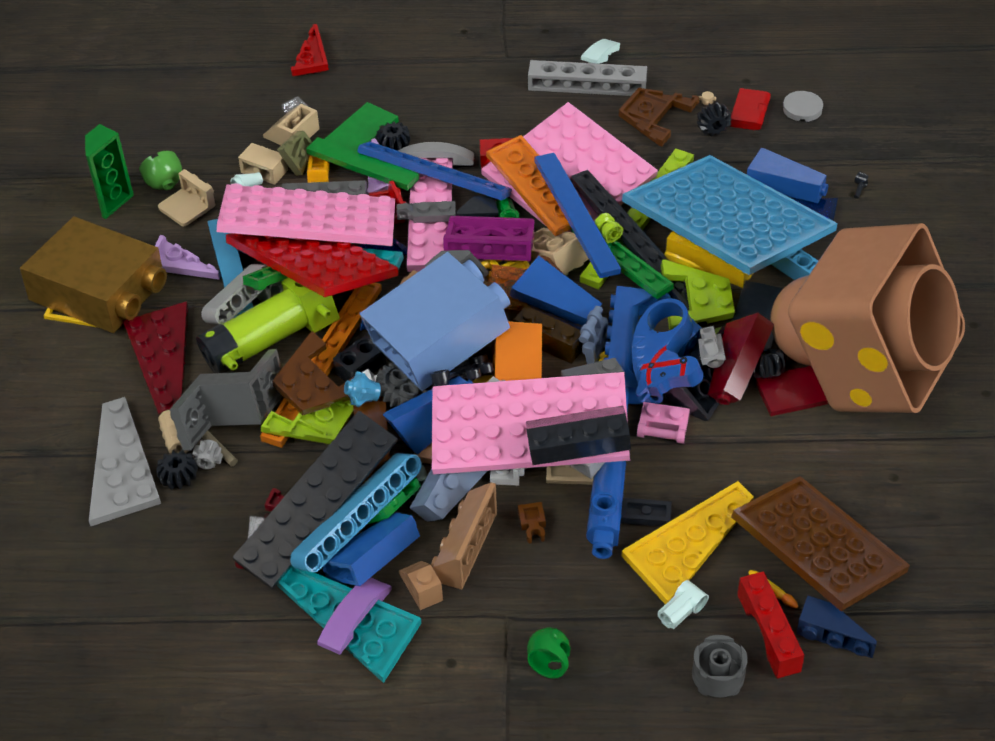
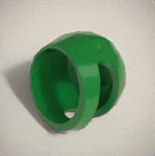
[527,627,571,679]

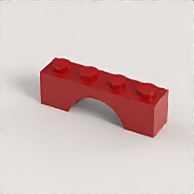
[737,571,804,679]

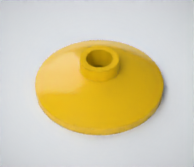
[664,251,705,271]

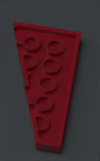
[123,301,188,416]

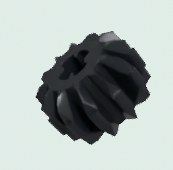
[697,102,732,137]
[376,121,411,151]
[752,348,786,379]
[156,450,198,490]

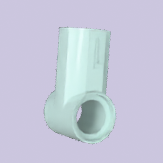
[658,580,709,629]

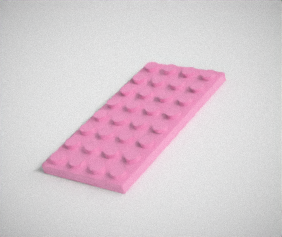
[217,184,395,246]
[432,372,630,474]

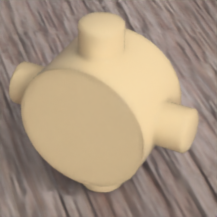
[699,91,716,105]

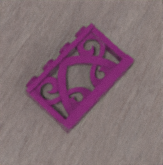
[443,216,535,261]

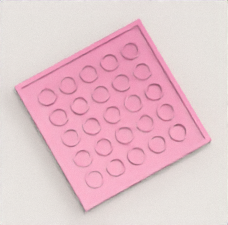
[481,102,658,232]

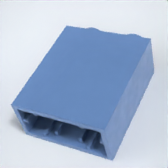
[359,252,510,391]

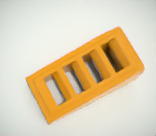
[307,155,329,183]

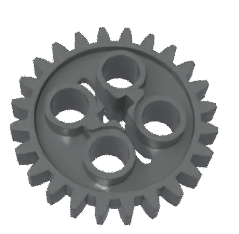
[375,363,435,407]

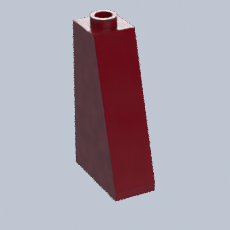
[708,313,774,405]

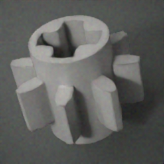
[192,440,223,469]

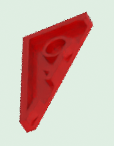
[291,24,329,76]

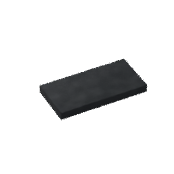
[732,280,784,349]

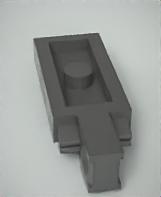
[397,201,456,223]

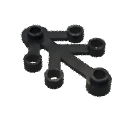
[430,353,494,386]

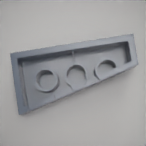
[410,469,487,522]

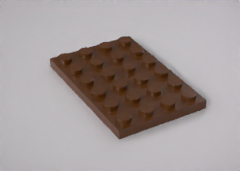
[731,476,910,611]

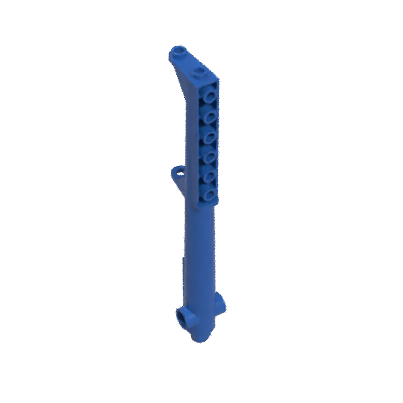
[586,286,671,559]

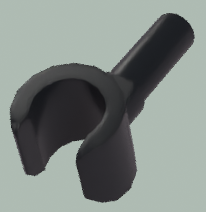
[854,171,869,199]

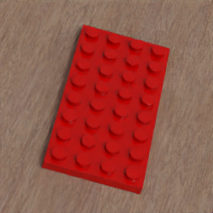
[226,233,398,297]

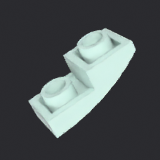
[581,39,620,64]

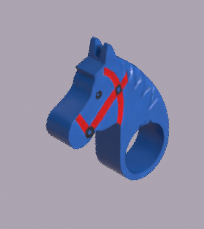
[632,298,703,403]

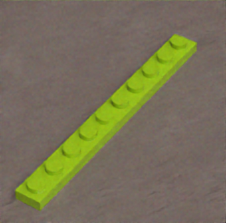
[580,148,694,289]

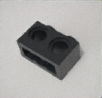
[333,335,387,382]

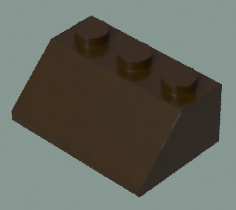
[514,305,583,364]

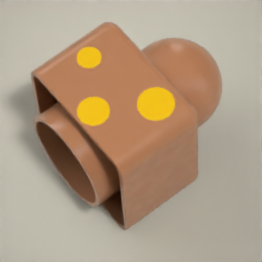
[770,223,965,413]

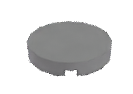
[783,91,823,122]

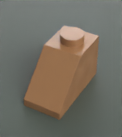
[399,561,443,610]

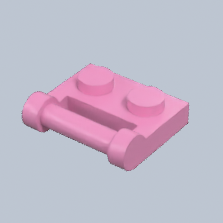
[637,402,690,444]

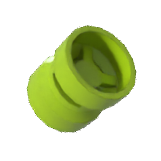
[594,213,623,243]

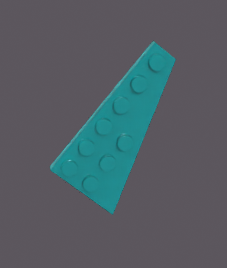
[277,566,422,683]

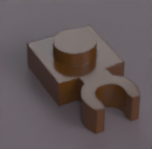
[518,502,546,544]

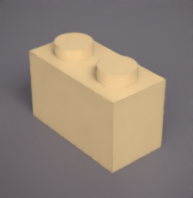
[238,143,288,185]

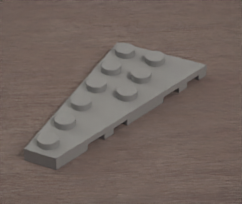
[89,397,161,526]

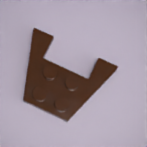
[619,88,699,147]
[273,331,354,416]

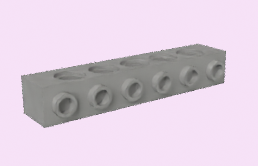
[528,60,647,96]

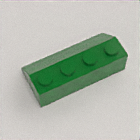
[85,124,134,219]

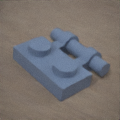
[579,306,608,364]

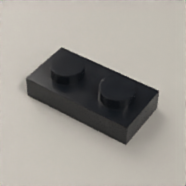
[621,498,672,526]

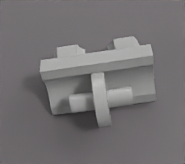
[698,326,726,368]

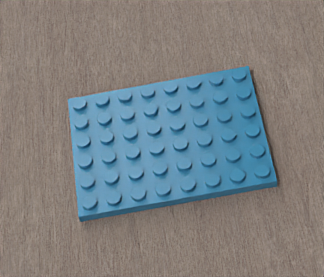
[622,155,838,275]

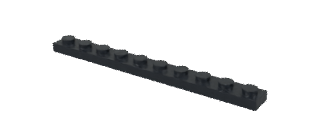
[570,169,701,324]

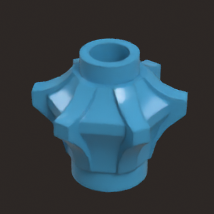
[344,371,381,407]

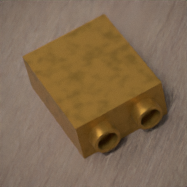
[20,216,167,333]

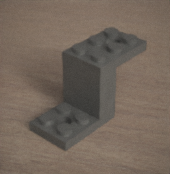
[170,349,283,450]

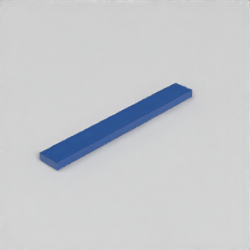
[358,141,512,200]
[534,152,621,278]

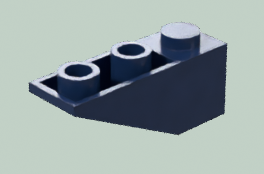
[796,595,877,658]

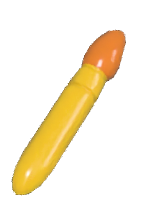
[748,570,798,608]

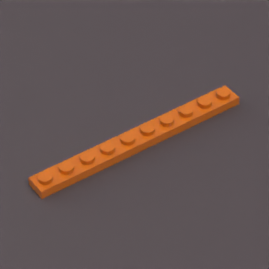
[260,283,382,448]

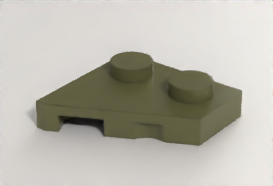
[277,131,312,176]

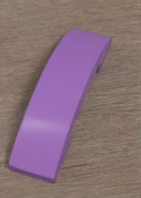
[317,577,392,655]

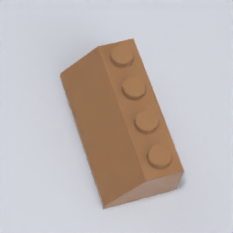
[431,482,497,590]

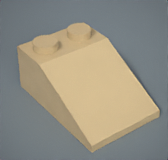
[528,228,589,276]

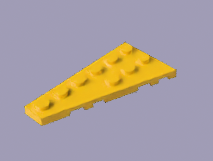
[621,481,754,604]

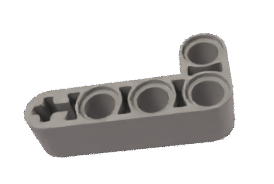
[202,264,284,325]

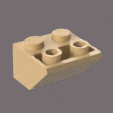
[263,104,319,145]

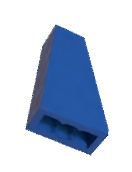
[747,148,828,203]
[510,256,602,326]
[383,376,473,455]
[322,513,420,586]

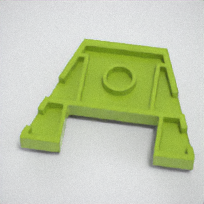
[661,260,735,331]
[261,400,354,444]

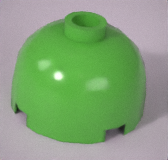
[139,151,182,190]

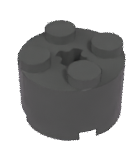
[692,635,747,698]

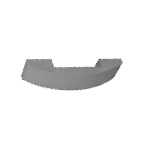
[398,142,474,165]

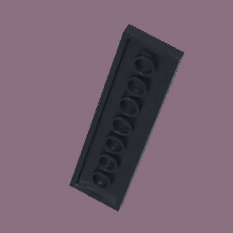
[233,411,397,589]

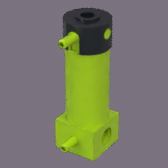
[196,277,340,373]

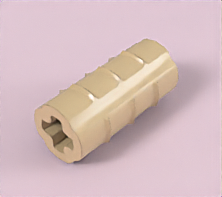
[158,410,189,454]

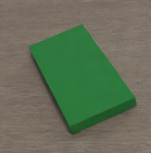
[325,102,399,151]

